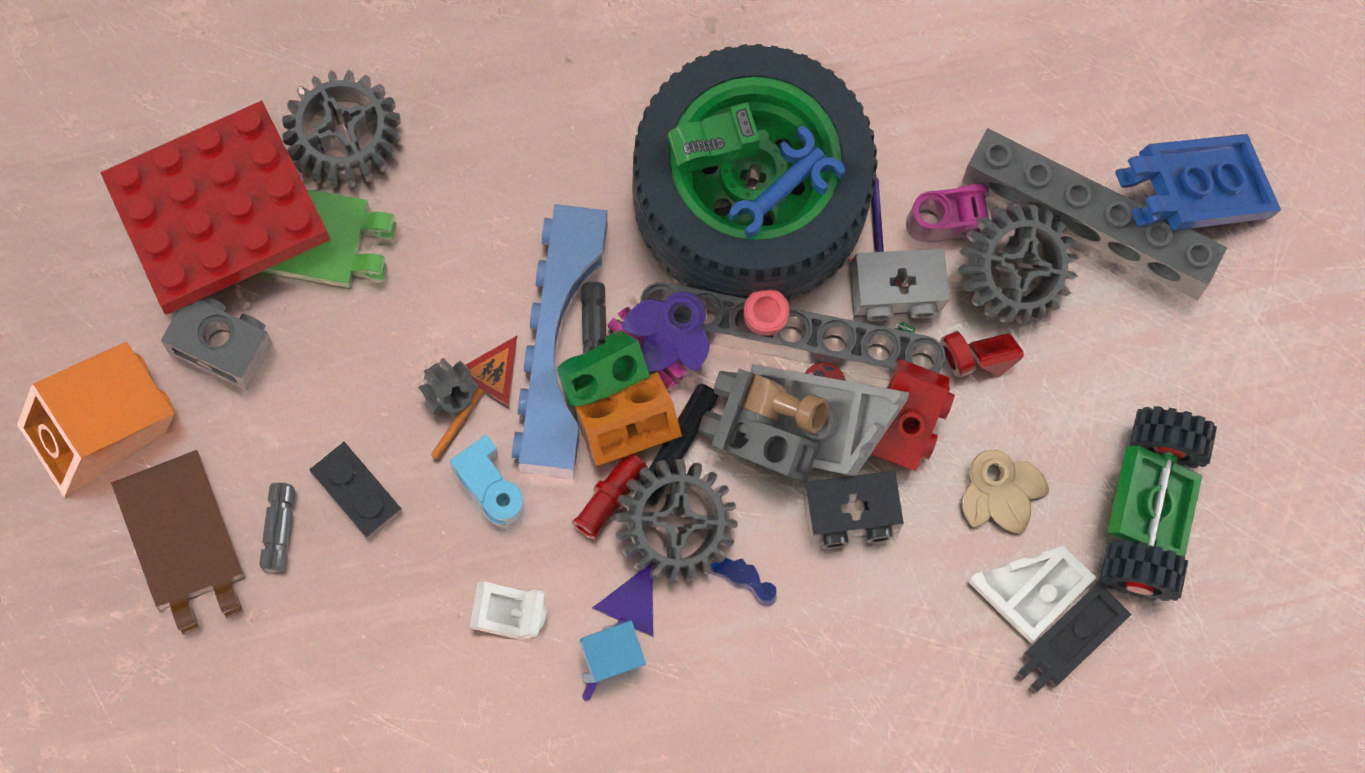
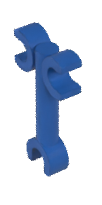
[729,126,846,238]

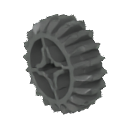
[282,70,401,188]
[958,203,1079,324]
[614,459,738,583]

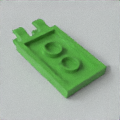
[262,189,397,288]

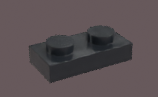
[309,441,403,541]

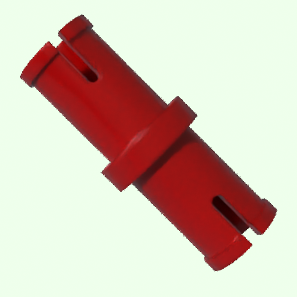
[572,454,648,540]

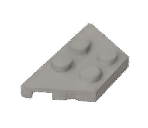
[751,364,909,476]

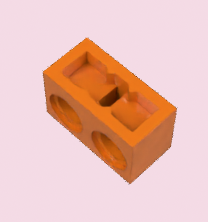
[574,372,682,466]

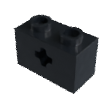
[802,470,904,549]

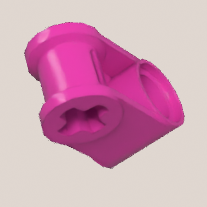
[906,184,989,242]

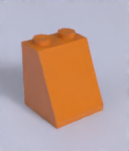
[17,341,175,497]

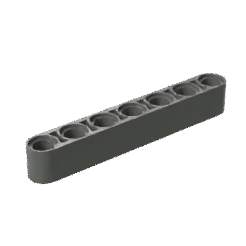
[640,282,945,380]

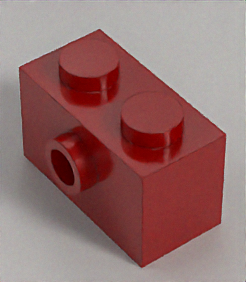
[871,358,955,471]

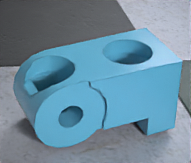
[449,434,523,526]

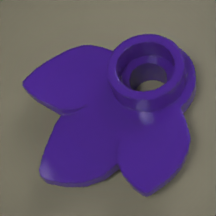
[622,291,709,372]

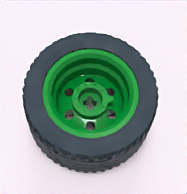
[632,44,878,300]

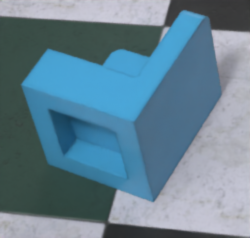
[579,620,646,683]

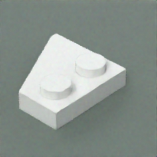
[968,545,1096,643]

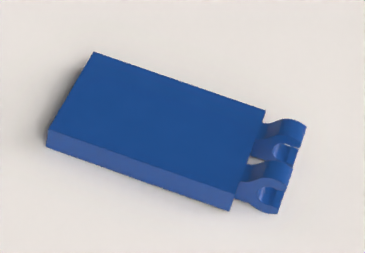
[1115,134,1281,231]

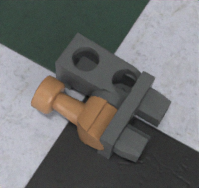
[698,368,829,482]

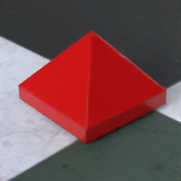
[968,333,1024,377]

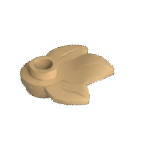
[962,450,1049,534]

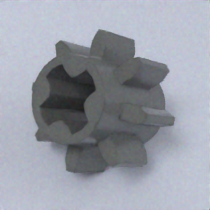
[418,358,478,417]

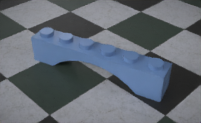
[512,204,608,480]

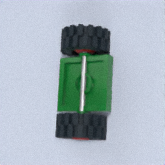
[1099,406,1217,601]

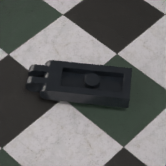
[1017,582,1132,693]

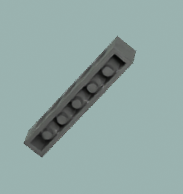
[962,128,1227,300]

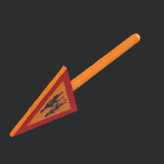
[431,336,518,459]

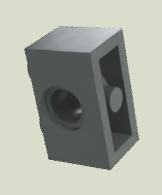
[161,296,272,390]

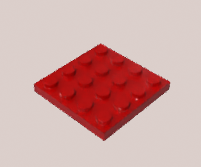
[100,100,330,315]

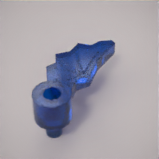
[710,558,777,606]

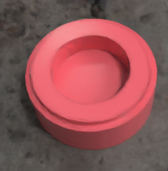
[744,290,789,336]

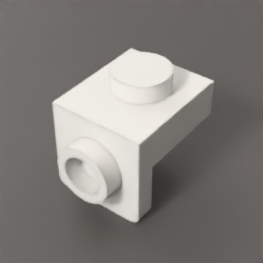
[469,581,547,640]

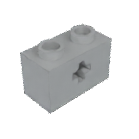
[850,248,949,321]

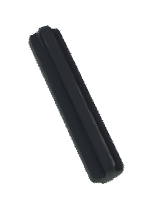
[641,383,718,506]

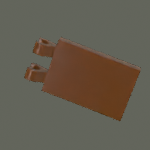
[111,450,245,635]

